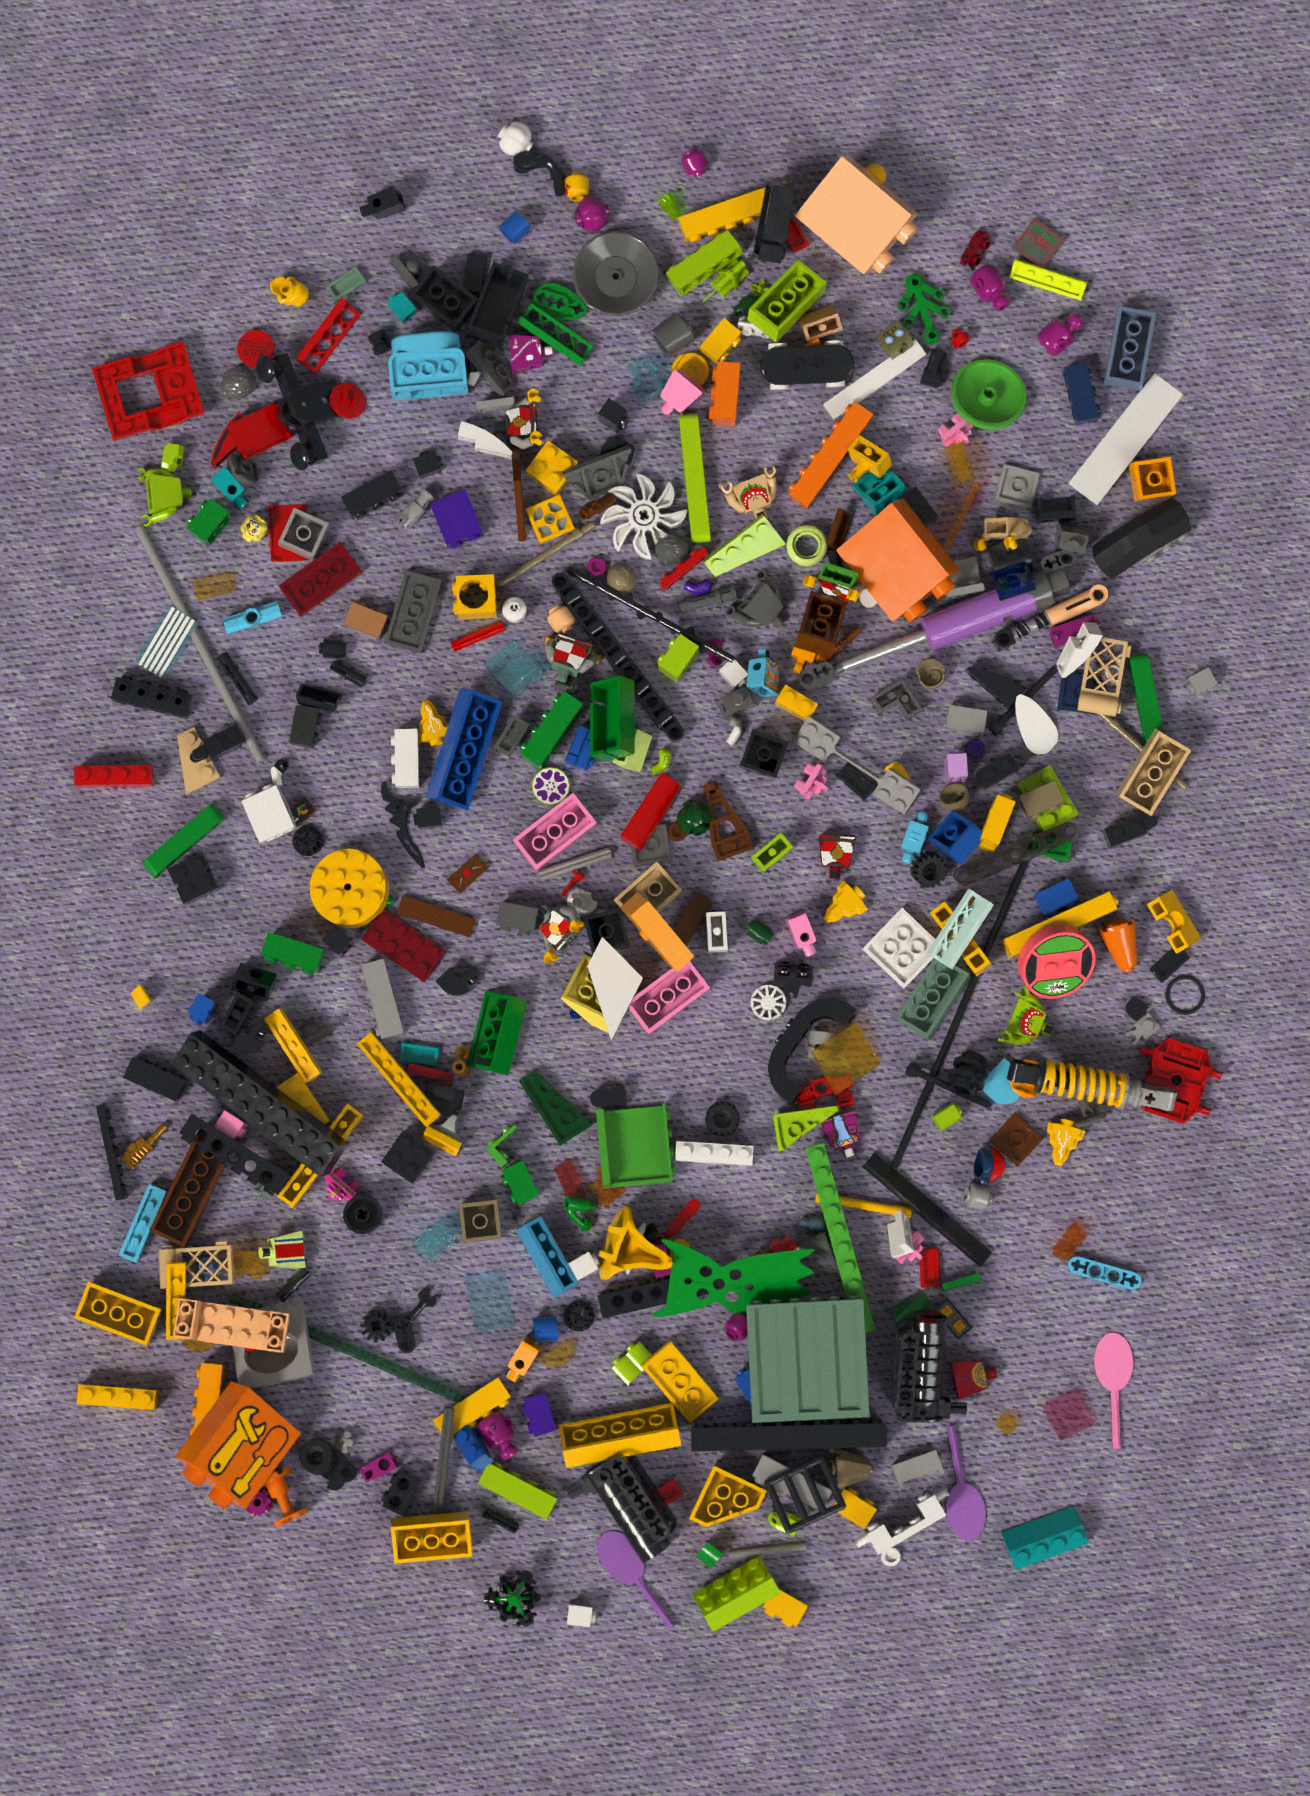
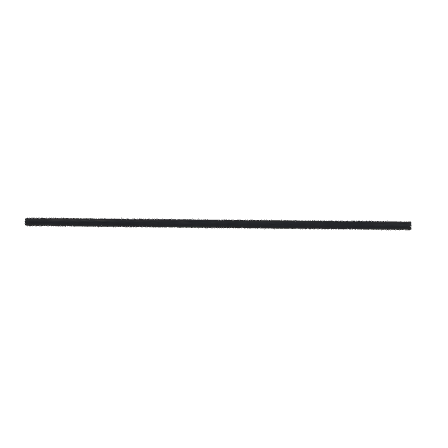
[890,832,1040,1169]

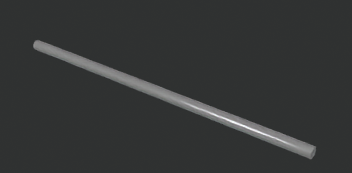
[135,525,265,763]

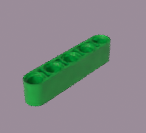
[1128,653,1164,744]
[142,803,226,879]

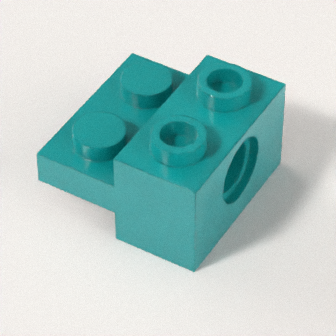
[852,470,906,516]

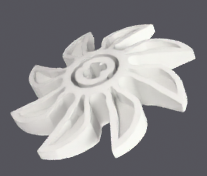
[600,474,687,560]

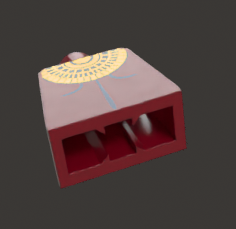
[950,1361,998,1399]

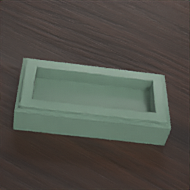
[325,266,367,303]

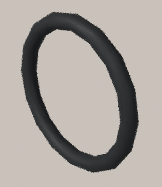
[1165,975,1205,1015]

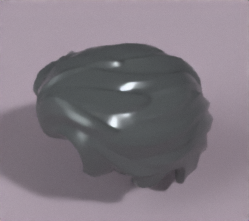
[221,367,257,399]
[655,535,690,565]

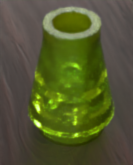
[657,192,682,221]

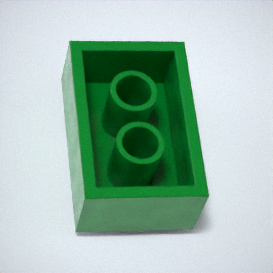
[261,932,326,976]

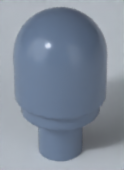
[799,1216,827,1233]

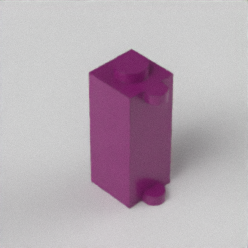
[1048,614,1101,649]

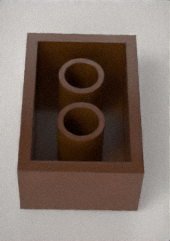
[794,591,847,658]

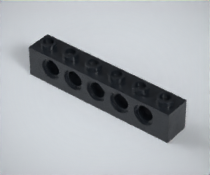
[179,1113,291,1196]
[598,1267,715,1318]

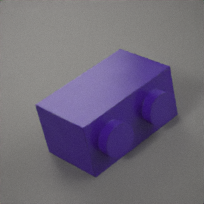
[521,1393,557,1437]

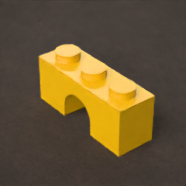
[1147,890,1202,954]

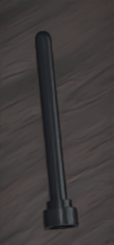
[987,666,1057,736]
[905,1061,992,1109]

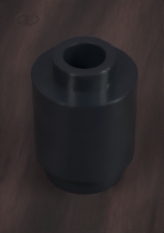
[319,639,346,659]

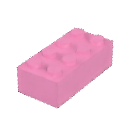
[513,793,597,872]
[628,961,710,1036]

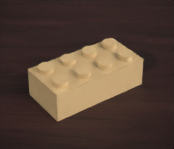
[1115,728,1191,816]

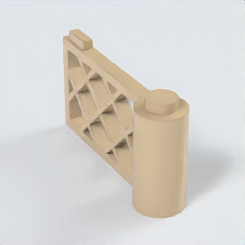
[1077,637,1131,717]
[158,1241,234,1289]

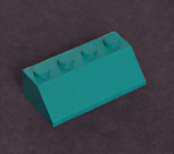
[1001,1506,1089,1570]

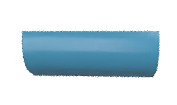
[516,1216,579,1298]

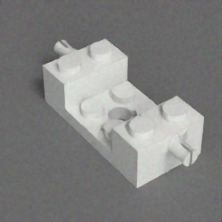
[855,1488,949,1555]

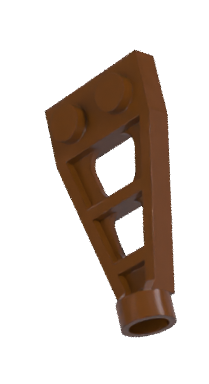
[702,781,754,862]

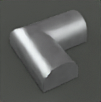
[870,678,923,720]

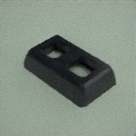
[296,684,343,712]

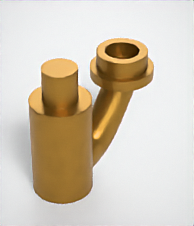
[452,1045,471,1078]

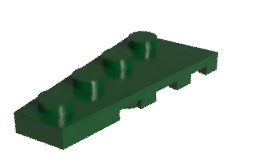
[519,1071,592,1146]

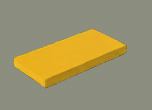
[641,1340,719,1424]

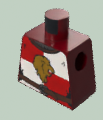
[819,835,856,880]

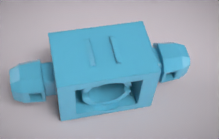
[901,811,929,865]

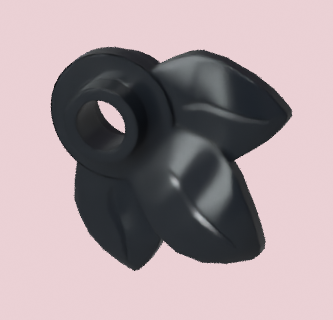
[321,1451,357,1490]

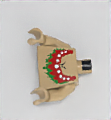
[719,464,777,519]

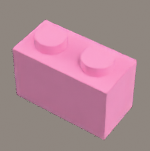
[214,1110,248,1141]

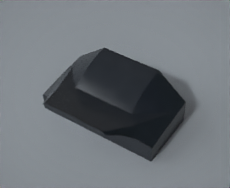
[425,1084,465,1117]

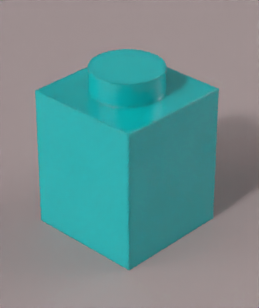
[387,292,417,324]

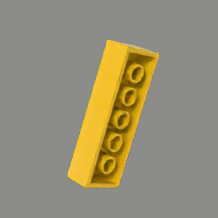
[559,1403,681,1468]

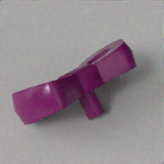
[707,638,723,666]

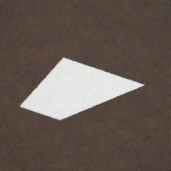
[588,937,643,1040]

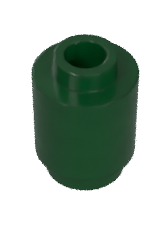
[745,919,775,945]

